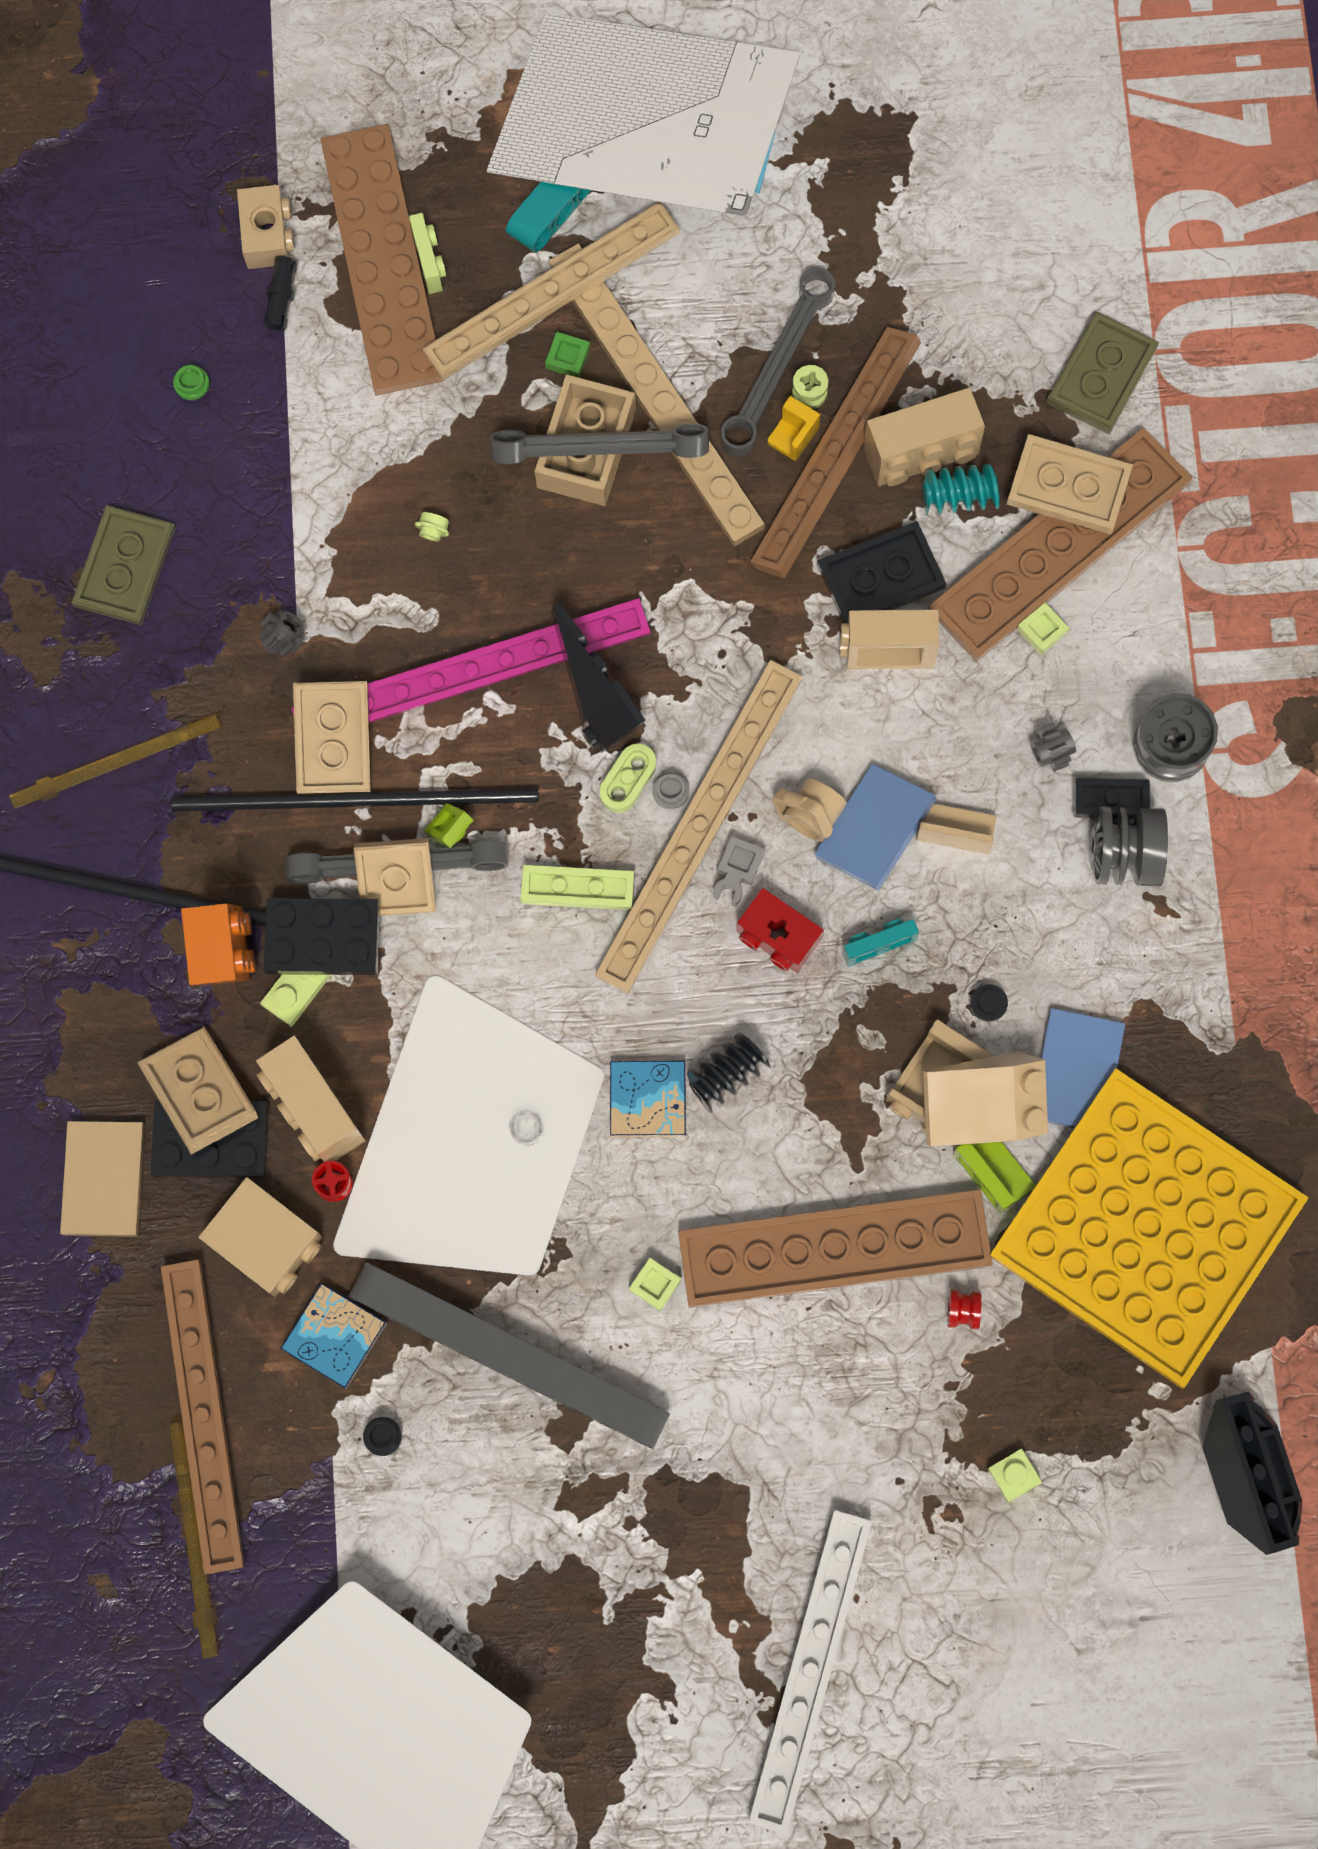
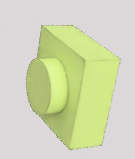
[1017,602,1070,655]
[628,1258,682,1312]
[988,1448,1042,1503]

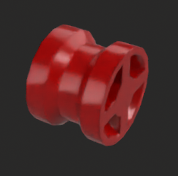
[312,1161,353,1202]
[947,1289,982,1330]

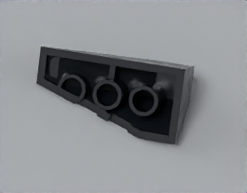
[551,602,646,753]

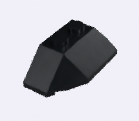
[1202,1391,1302,1555]

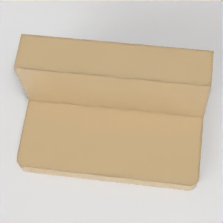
[917,804,997,854]

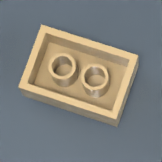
[535,374,636,506]
[863,387,985,487]
[256,1035,365,1162]

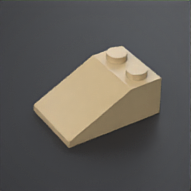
[923,1051,1048,1146]

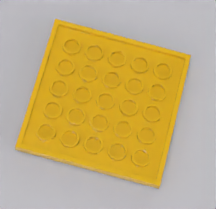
[990,1068,1309,1389]

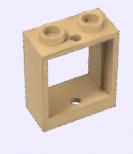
[839,610,939,669]

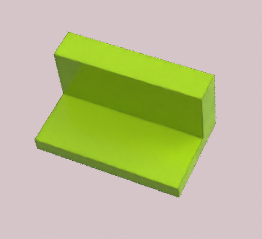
[953,1142,1036,1214]

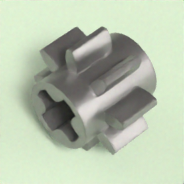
[259,610,305,657]
[1031,723,1076,772]

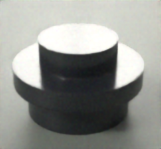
[970,984,1008,1022]
[363,1417,402,1456]

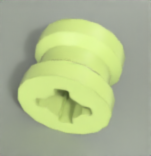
[792,365,829,409]

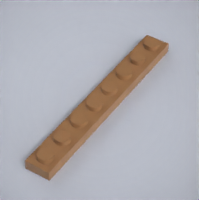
[750,327,921,579]
[161,1260,245,1575]

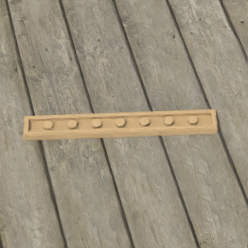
[422,202,679,381]

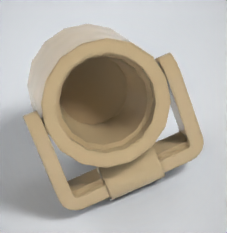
[772,778,847,842]

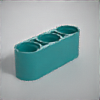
[506,182,591,253]

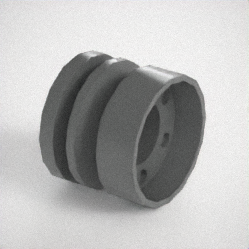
[1133,693,1218,782]
[1091,806,1168,886]

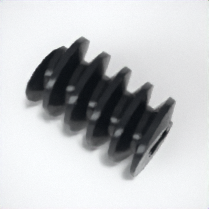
[687,1032,771,1113]

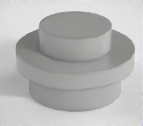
[652,773,689,809]

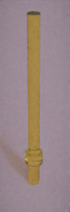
[9,714,221,809]
[169,1422,218,1659]

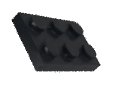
[817,521,946,623]
[263,898,380,975]
[150,1100,269,1178]

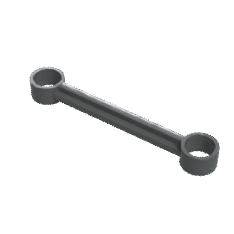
[721,267,835,457]
[490,424,709,464]
[285,840,508,884]

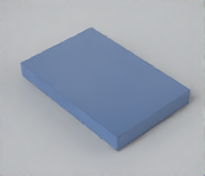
[815,764,936,891]
[1041,1008,1125,1128]

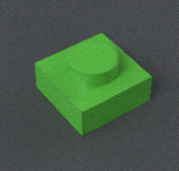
[545,332,591,378]

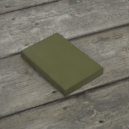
[1046,312,1159,435]
[71,505,176,626]

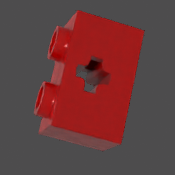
[736,888,824,973]

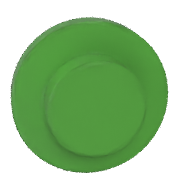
[173,365,210,400]

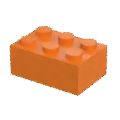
[181,904,256,985]

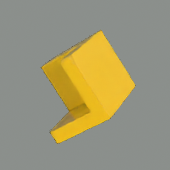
[767,396,820,462]

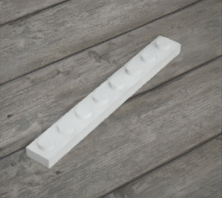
[748,1510,872,1835]

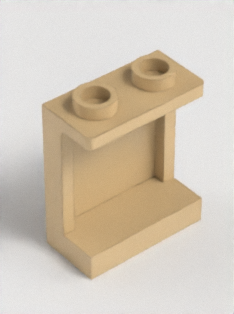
[886,1019,993,1133]
[198,1177,322,1297]

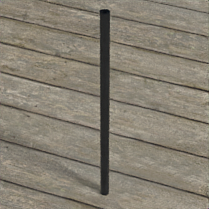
[171,788,539,812]
[0,856,266,927]

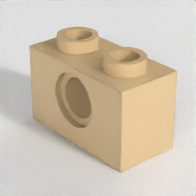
[237,185,295,269]

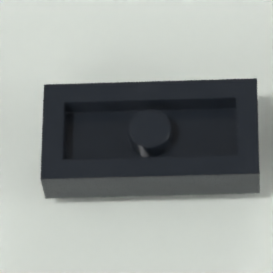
[1074,778,1150,819]

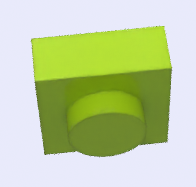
[424,803,473,849]

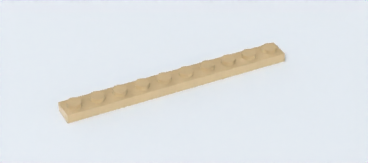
[548,243,765,547]
[595,660,803,995]

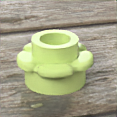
[415,512,449,542]

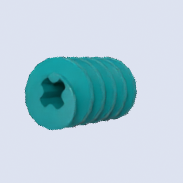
[922,464,1000,515]

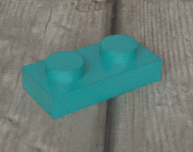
[842,918,919,967]

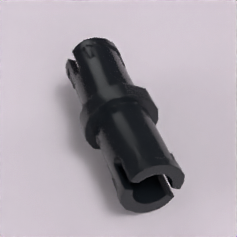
[263,256,297,331]

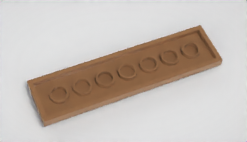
[320,124,445,396]
[928,427,1193,663]
[678,1189,993,1308]

